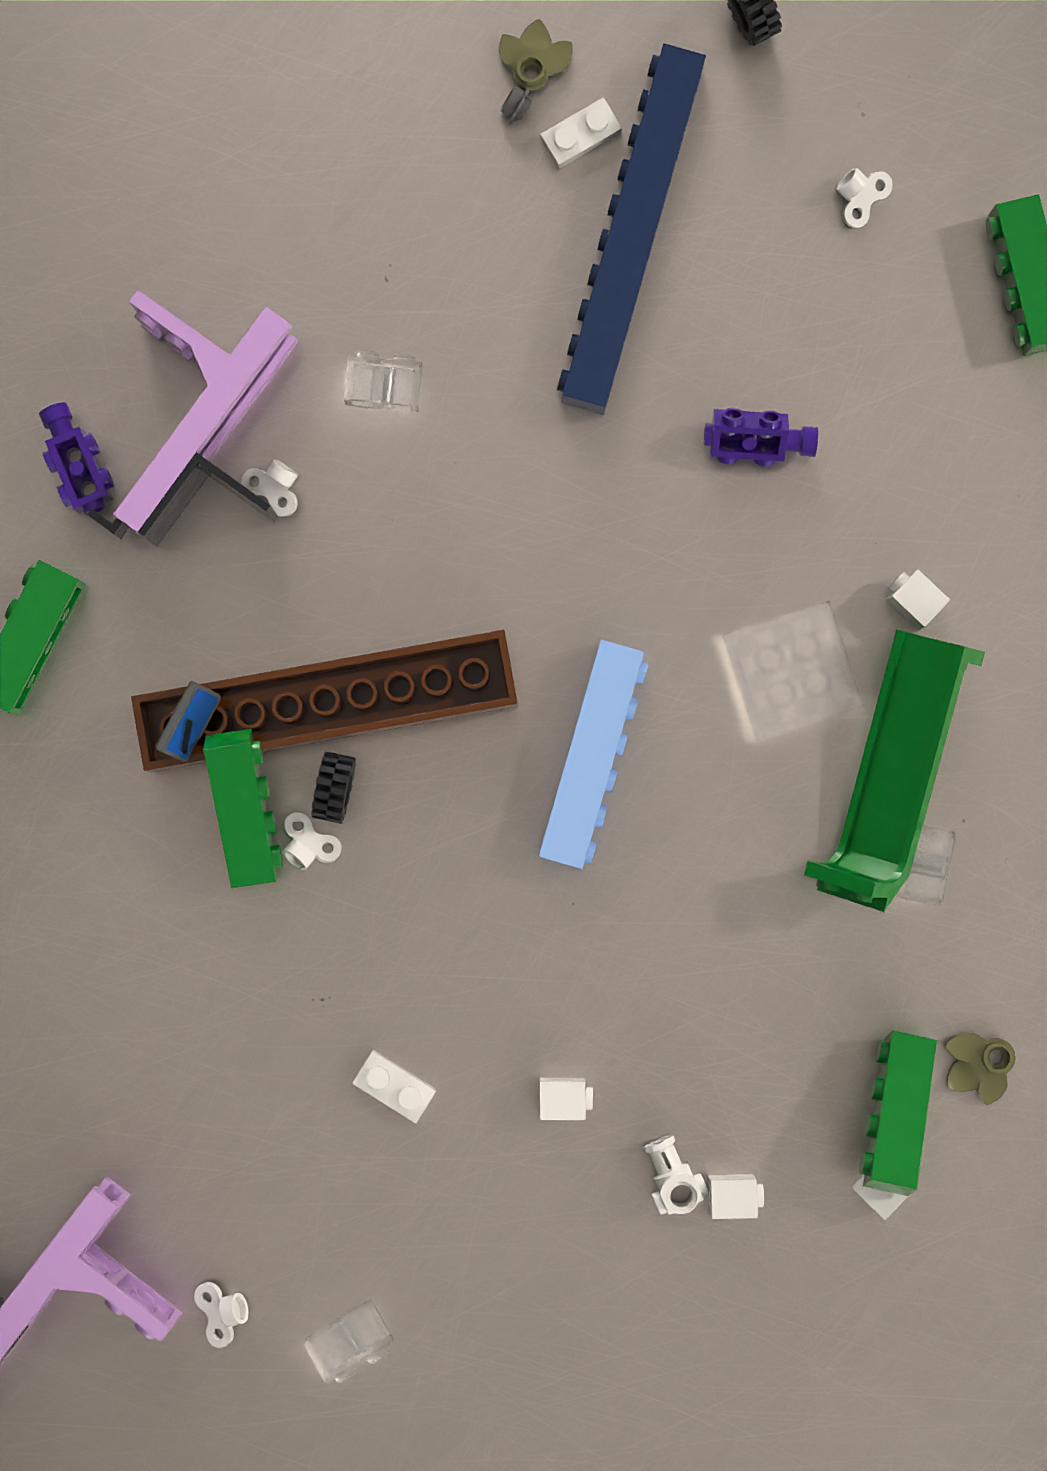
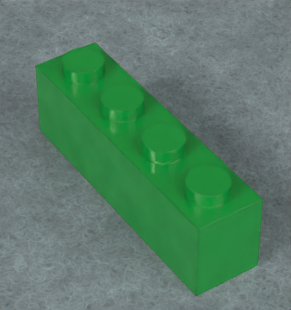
[986,194,1047,356]
[0,560,86,716]
[203,729,283,888]
[859,1030,937,1196]

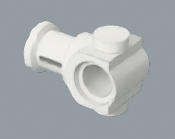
[642,1134,709,1215]

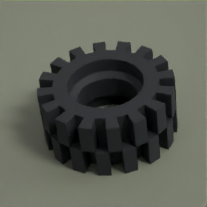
[727,0,782,46]
[311,752,356,824]

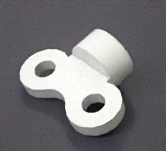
[836,167,893,228]
[241,459,298,517]
[282,812,342,871]
[194,1282,249,1348]

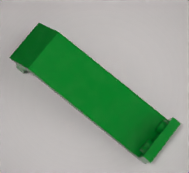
[804,629,985,912]

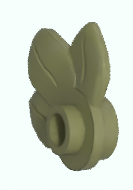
[499,19,572,91]
[945,1033,1016,1105]

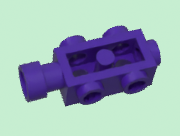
[39,402,115,515]
[704,408,818,467]

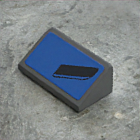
[156,681,221,762]

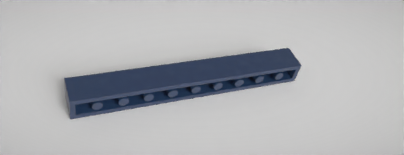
[557,43,706,415]

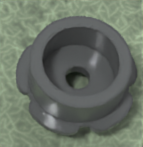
[500,85,532,122]

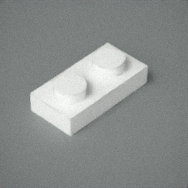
[540,97,622,169]
[352,1050,436,1123]

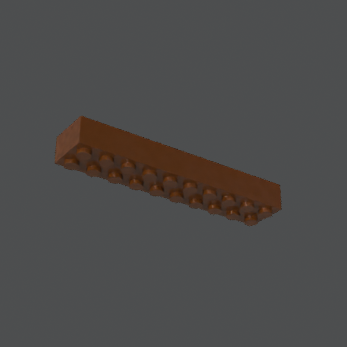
[131,629,518,773]

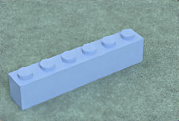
[538,640,649,869]

